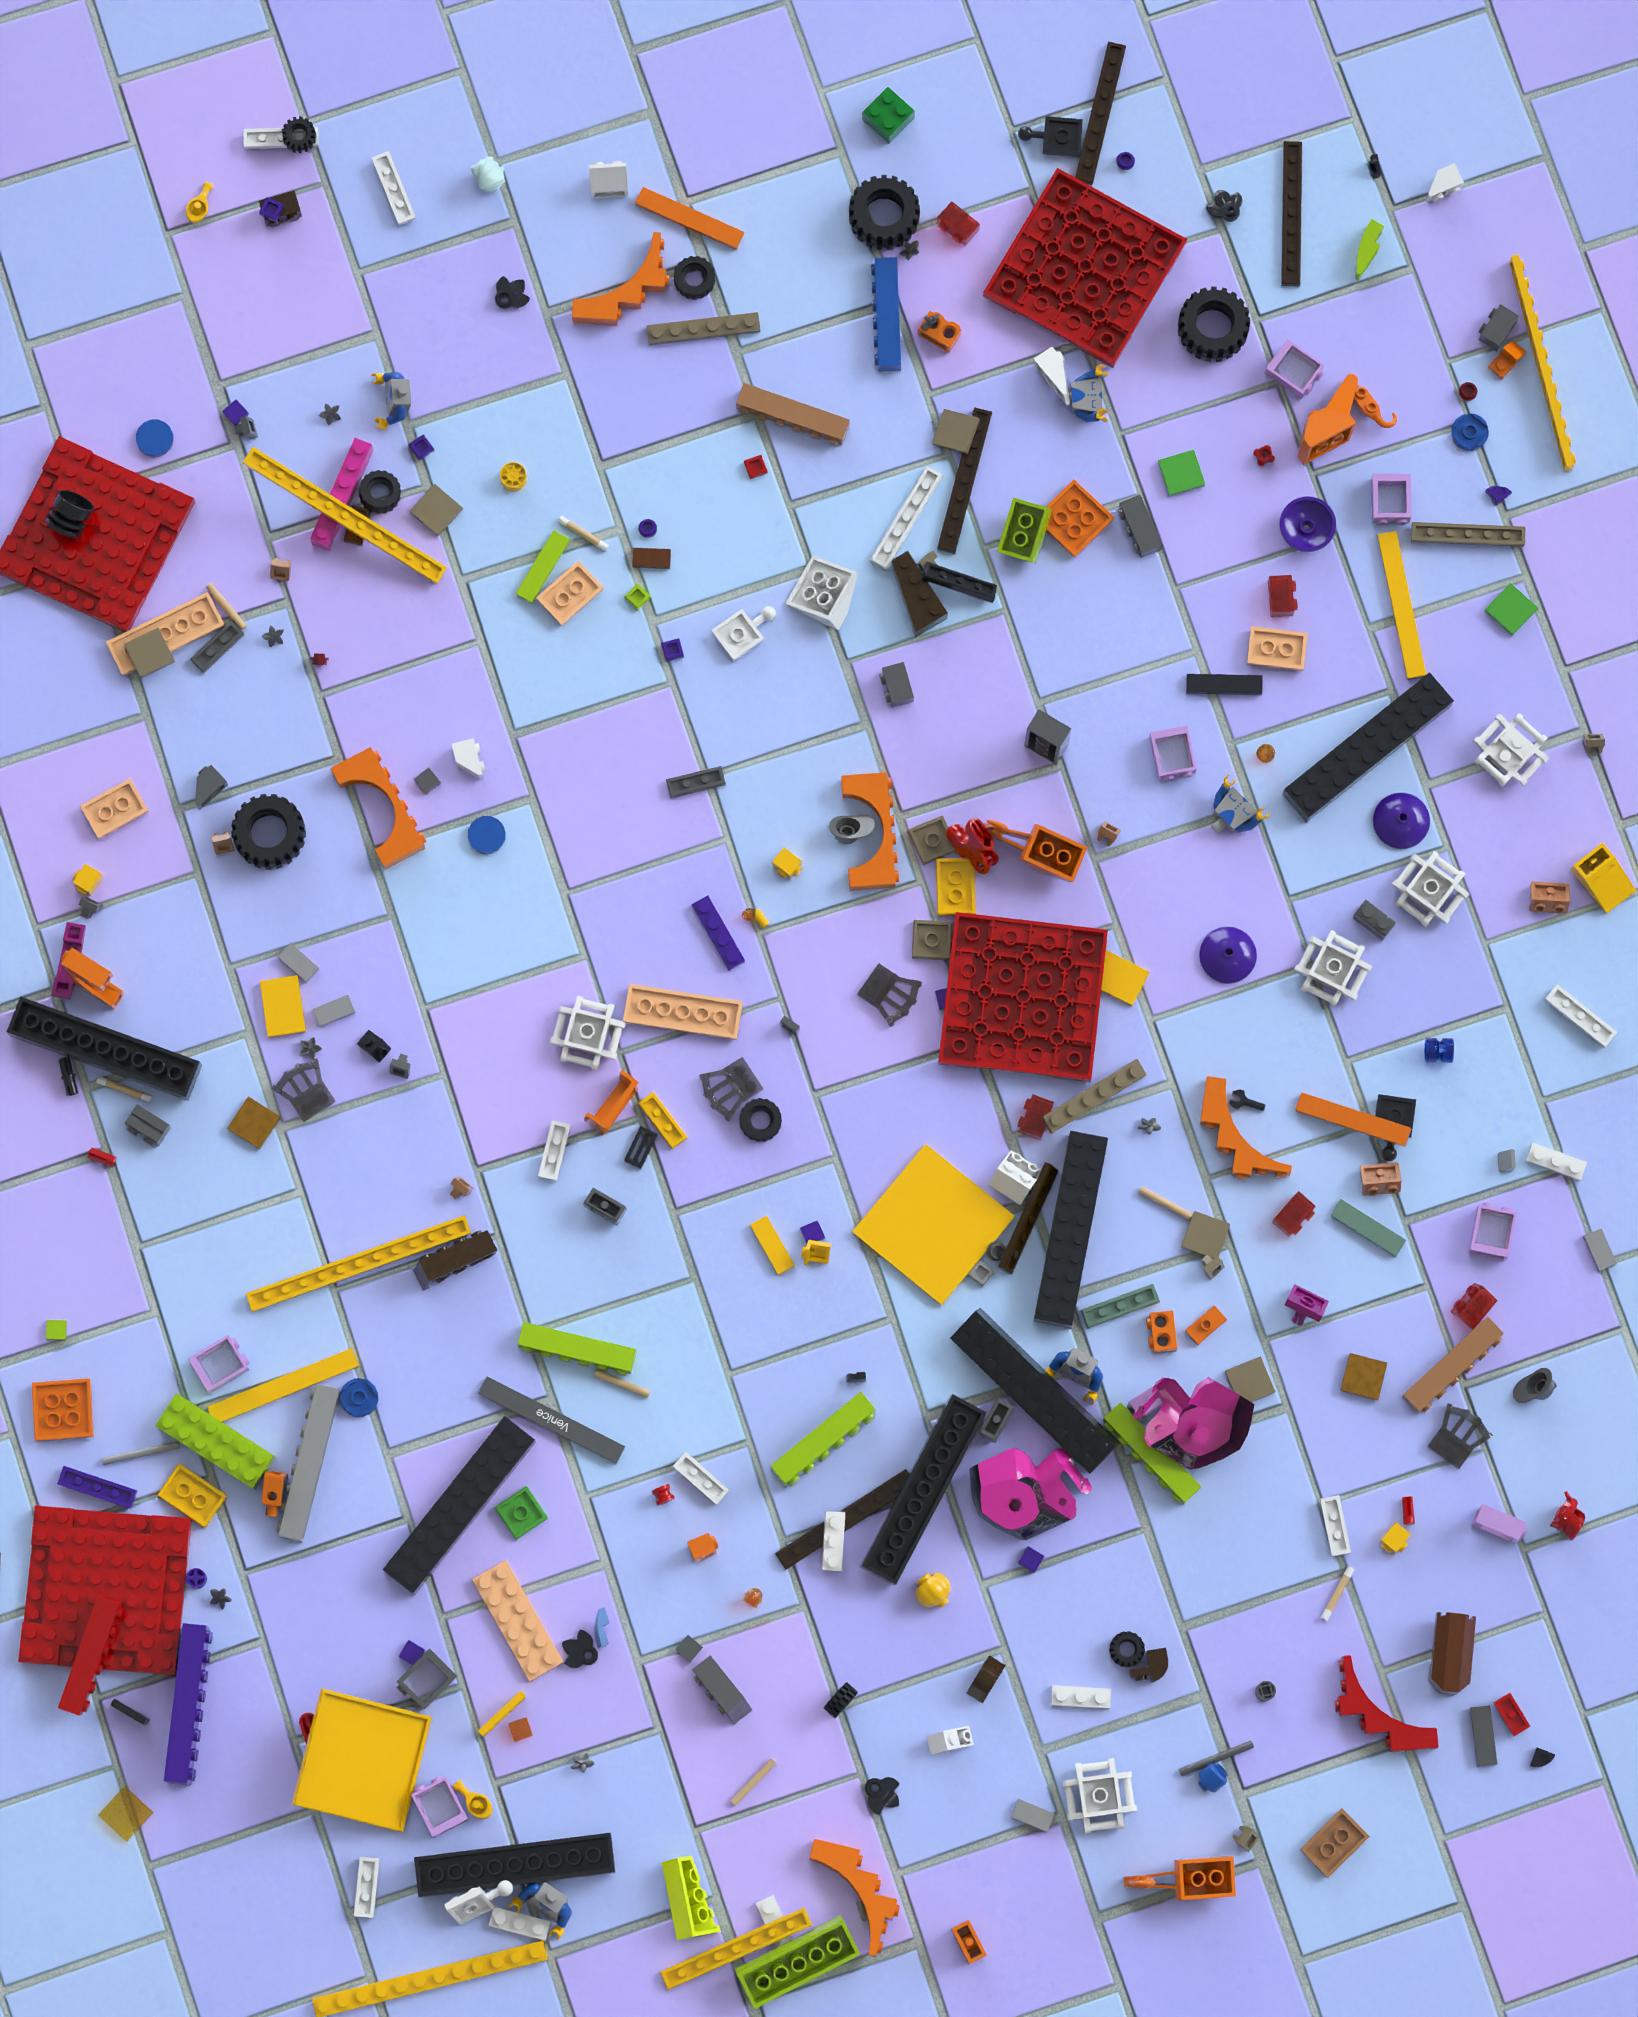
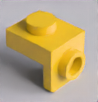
[801,1240,831,1266]

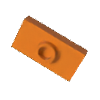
[1185,1305,1227,1345]

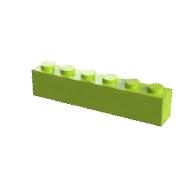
[518,1322,637,1376]
[1103,1402,1202,1505]

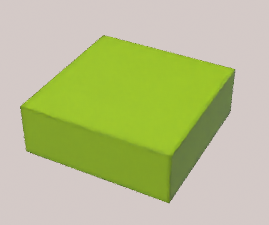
[624,584,651,611]
[46,1320,67,1340]

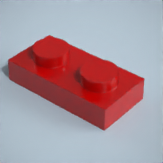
[1493,1693,1531,1737]

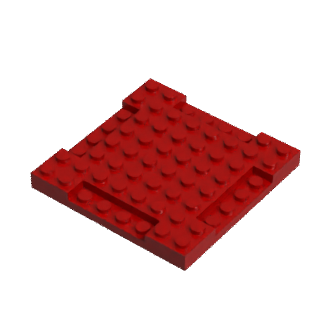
[983,168,1188,368]
[0,436,195,633]
[938,912,1108,1082]
[18,1505,192,1676]

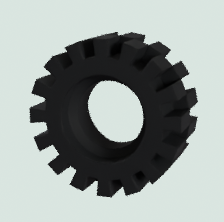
[282,116,316,153]
[1109,1631,1145,1668]
[824,1682,858,1718]

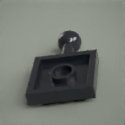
[1018,116,1083,157]
[1375,1094,1416,1161]

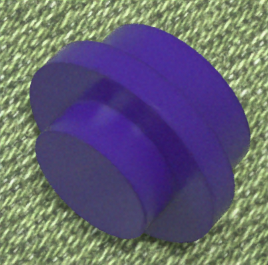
[1116,152,1135,170]
[638,519,657,538]

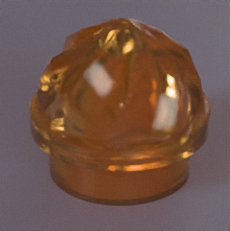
[1256,744,1276,763]
[743,1588,763,1608]

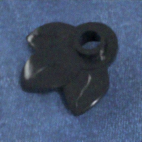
[1206,190,1243,222]
[495,276,530,309]
[562,1629,598,1668]
[865,1777,900,1815]

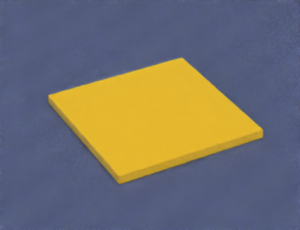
[852,1144,1015,1306]
[291,1688,432,1832]

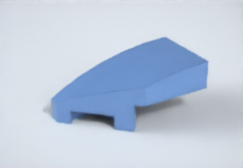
[594,1607,610,1649]

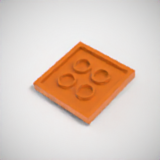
[1046,479,1115,558]
[32,1378,94,1441]

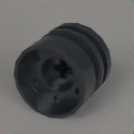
[45,490,95,538]

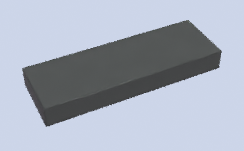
[190,621,245,673]
[666,766,726,799]
[1470,1705,1498,1767]

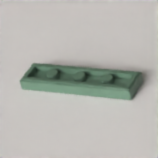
[1330,1199,1406,1257]
[1081,1284,1160,1329]

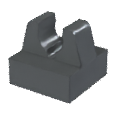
[234,416,258,439]
[78,897,103,919]
[390,1053,411,1079]

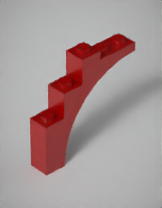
[1334,1655,1439,1752]

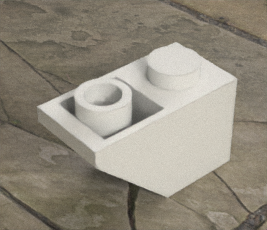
[1426,163,1464,203]
[452,738,486,779]
[926,1726,974,1755]

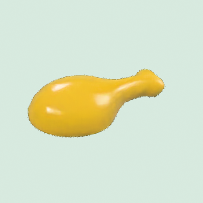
[186,181,213,223]
[453,1780,493,1819]

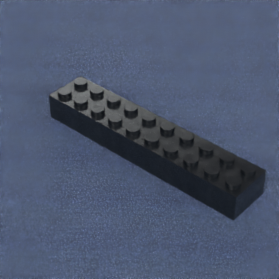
[1282,672,1454,823]
[6,996,202,1101]
[1033,1130,1108,1329]
[950,1308,1120,1474]
[860,1394,987,1586]
[382,1416,536,1596]
[414,1832,616,1898]

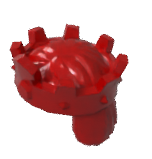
[1550,1491,1585,1541]

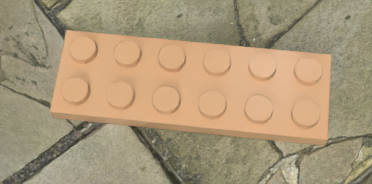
[106,592,225,676]
[623,984,743,1040]
[472,1560,564,1682]

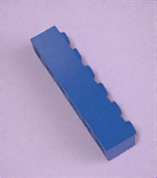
[871,257,901,372]

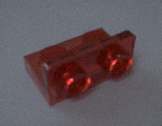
[1450,1283,1498,1330]

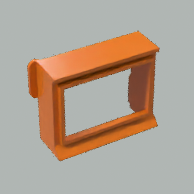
[584,1070,639,1135]

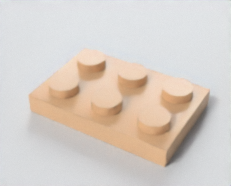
[536,561,604,626]
[1247,626,1308,671]
[80,778,149,839]

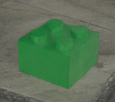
[862,87,915,144]

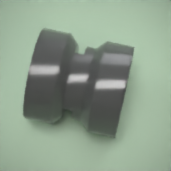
[1255,1681,1276,1702]

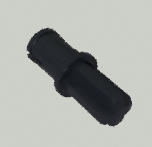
[59,1057,79,1096]

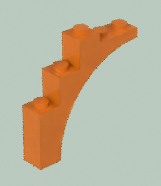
[572,232,669,325]
[1200,1076,1292,1180]
[809,1839,900,1958]

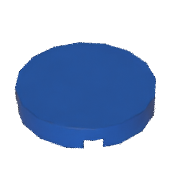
[1451,413,1489,451]
[136,419,174,457]
[468,816,506,854]
[340,1378,379,1417]

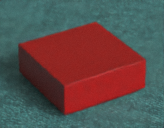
[744,455,768,479]

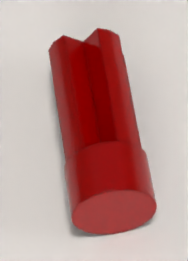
[87,1147,117,1168]
[1402,1496,1415,1525]

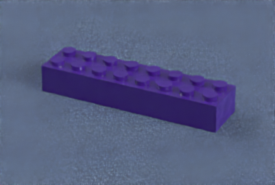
[163,1623,213,1785]

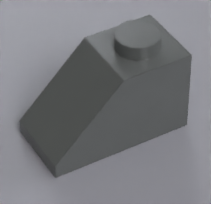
[195,765,228,810]

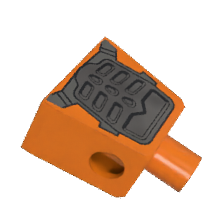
[261,1471,288,1517]

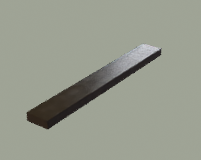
[1075,41,1126,185]
[1281,141,1302,286]
[937,407,992,554]
[775,1469,909,1570]

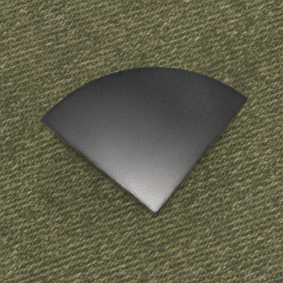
[1369,154,1381,178]
[846,1372,866,1382]
[1530,1747,1555,1767]

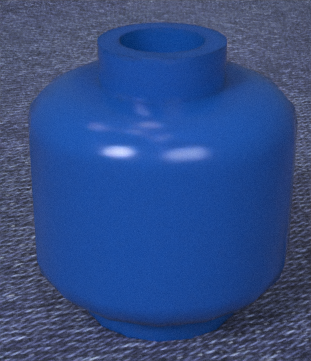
[1198,1763,1228,1793]

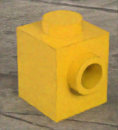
[772,847,803,879]
[73,863,103,896]
[1380,1522,1411,1554]

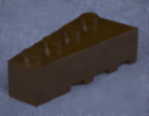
[891,551,948,638]
[413,1230,498,1291]

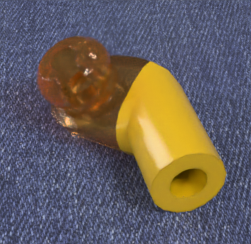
[742,908,770,929]

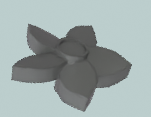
[899,240,919,261]
[921,314,940,331]
[319,403,341,425]
[262,625,284,647]
[300,1037,322,1060]
[1138,1118,1161,1135]
[210,1588,232,1610]
[571,1753,594,1773]

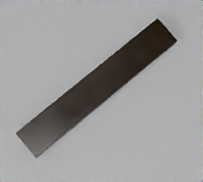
[998,1162,1059,1275]

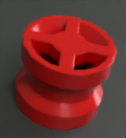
[651,1484,675,1506]

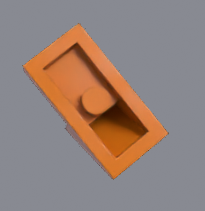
[1488,340,1527,380]

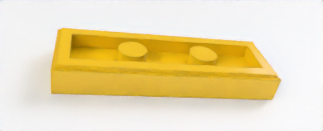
[638,1092,688,1150]
[750,1215,795,1275]
[478,1691,526,1737]

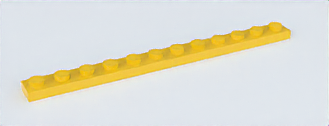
[1509,254,1576,472]
[242,447,447,584]
[245,1215,472,1312]
[312,1940,548,2017]

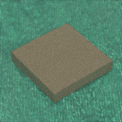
[932,409,980,454]
[410,484,463,536]
[124,628,175,678]
[908,815,956,865]
[912,920,952,960]
[1181,1211,1230,1259]
[1224,1356,1276,1402]

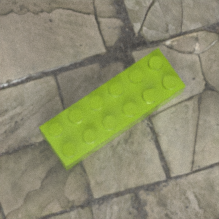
[770,1391,876,1488]
[155,1393,276,1490]
[735,1915,861,2009]

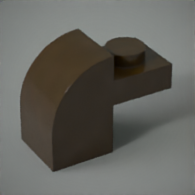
[1129,1647,1168,1683]
[966,1655,1006,1704]

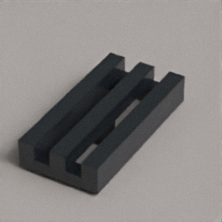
[624,1126,658,1169]
[111,1699,150,1725]

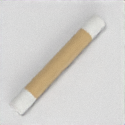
[558,516,609,552]
[96,1076,153,1103]
[1321,1566,1355,1621]

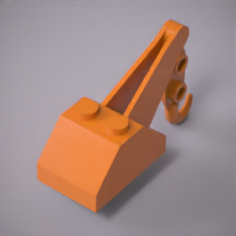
[1297,374,1397,465]
[983,820,1088,882]
[1123,1856,1236,1900]

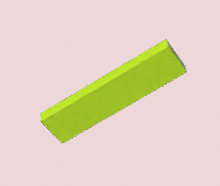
[516,530,570,604]

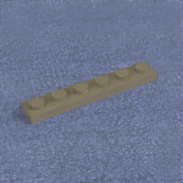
[647,312,760,345]
[1411,522,1526,547]
[1041,1059,1147,1134]

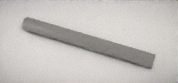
[102,1441,180,1465]

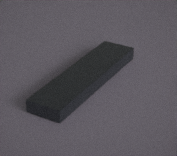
[922,562,997,603]
[1186,674,1263,695]

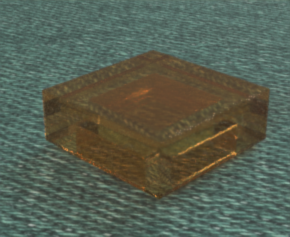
[508,1717,533,1742]

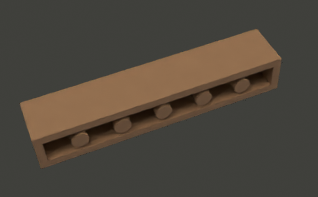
[736,383,850,445]
[1402,1317,1504,1414]

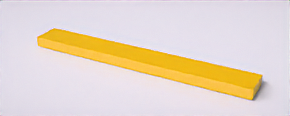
[1377,531,1426,680]
[207,1348,359,1422]
[660,1907,813,1990]

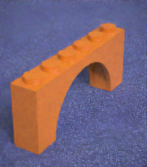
[330,747,426,870]
[841,772,899,891]
[61,948,124,1009]

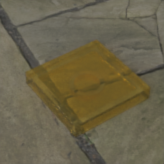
[98,1786,154,1842]

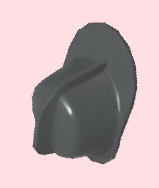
[829,815,875,844]
[1513,1367,1557,1403]

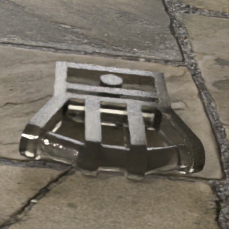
[857,963,922,1027]
[699,1057,764,1122]
[271,1058,336,1122]
[1427,1403,1493,1470]

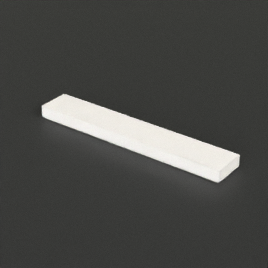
[870,466,943,571]

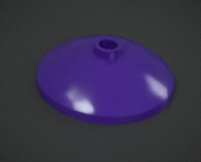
[1279,496,1336,552]
[1373,793,1430,849]
[1199,927,1257,984]

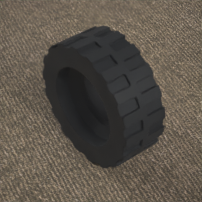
[674,256,715,300]
[359,470,401,514]
[739,1098,782,1142]

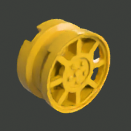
[500,462,527,492]

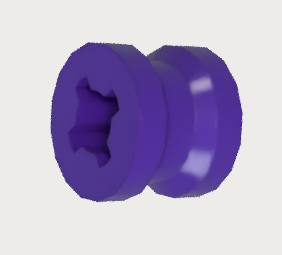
[186,1568,207,1589]

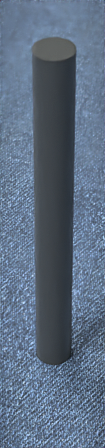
[1178,1741,1254,1776]

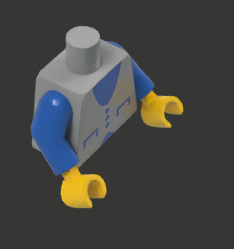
[1060,364,1109,422]
[371,372,411,430]
[1211,774,1270,834]
[1044,1348,1103,1405]
[509,1882,572,1940]

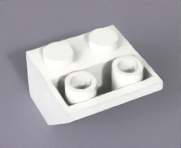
[589,161,629,199]
[988,1150,1041,1205]

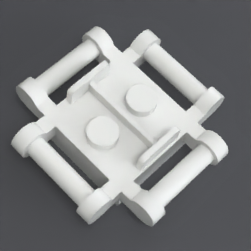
[1473,713,1549,787]
[1391,851,1469,927]
[1294,930,1372,1007]
[549,996,626,1071]
[1062,1758,1138,1834]

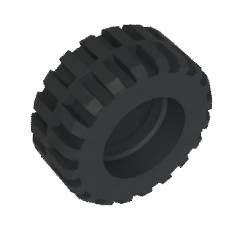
[849,175,920,250]
[1177,286,1250,362]
[231,793,306,870]

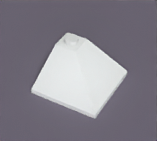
[785,555,858,630]

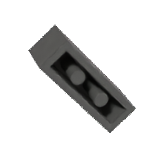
[1117,494,1163,558]

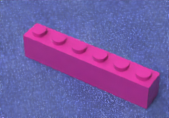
[310,438,374,551]

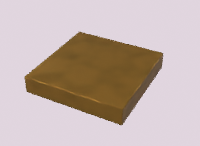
[227,1096,281,1149]
[1340,1353,1387,1401]

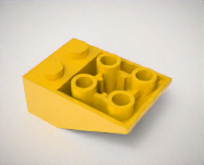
[1570,842,1636,914]

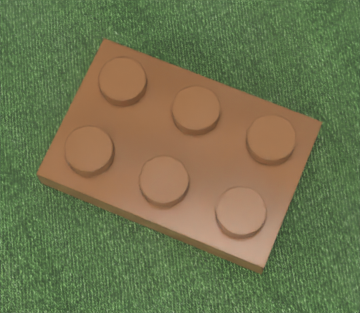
[1300,1808,1370,1878]

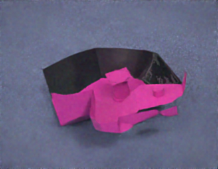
[1133,1377,1255,1470]
[969,1448,1092,1541]

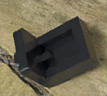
[357,1030,391,1063]

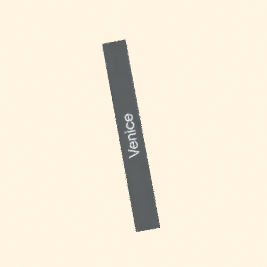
[478,1376,625,1464]

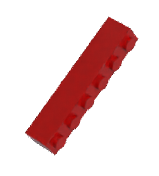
[58,1595,123,1716]

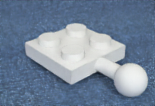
[711,606,776,662]
[444,1880,513,1925]

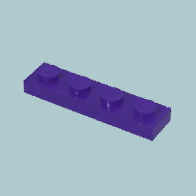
[691,895,745,971]
[57,1466,138,1509]

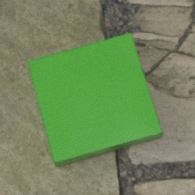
[1158,449,1205,496]
[1485,583,1538,636]
[494,1486,548,1540]

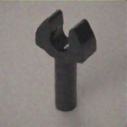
[1229,1089,1266,1111]

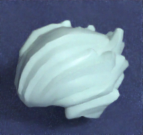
[470,157,505,193]

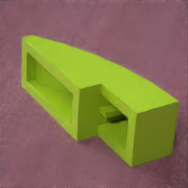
[1355,219,1384,281]

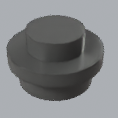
[987,1241,1006,1261]

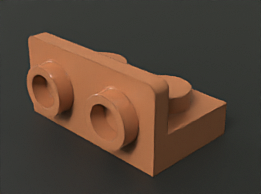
[1529,881,1570,914]
[1360,1162,1402,1196]

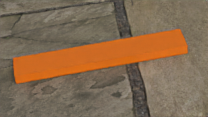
[635,187,744,250]
[1295,1092,1411,1147]

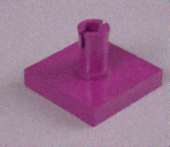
[1285,1284,1329,1326]

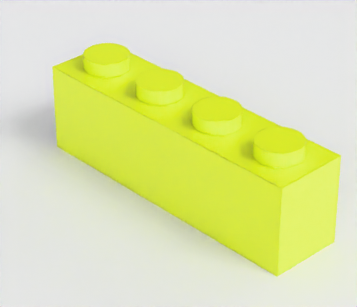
[661,1856,721,1940]

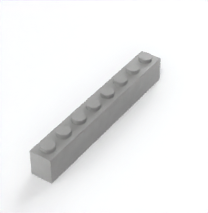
[276,1384,341,1543]

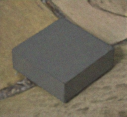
[414,767,441,794]
[780,1016,800,1035]
[675,1635,703,1663]

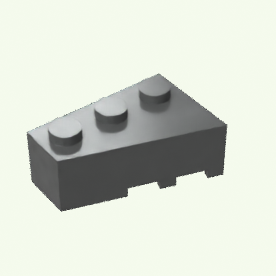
[692,1655,752,1725]

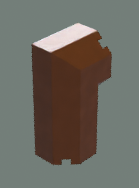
[1428,1612,1476,1695]

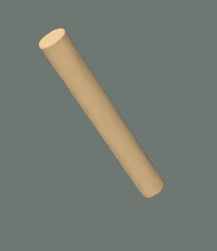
[206,583,247,630]
[1138,1187,1193,1220]
[594,1369,650,1398]
[730,1758,777,1806]

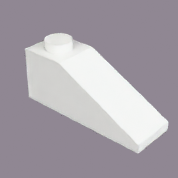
[1033,347,1070,405]

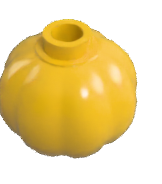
[915,1572,951,1608]

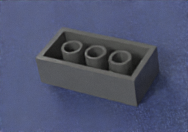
[1024,709,1072,765]

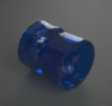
[1424,1038,1454,1063]

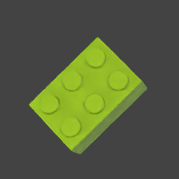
[997,497,1052,564]

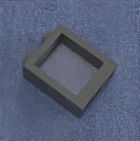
[396,1648,457,1710]

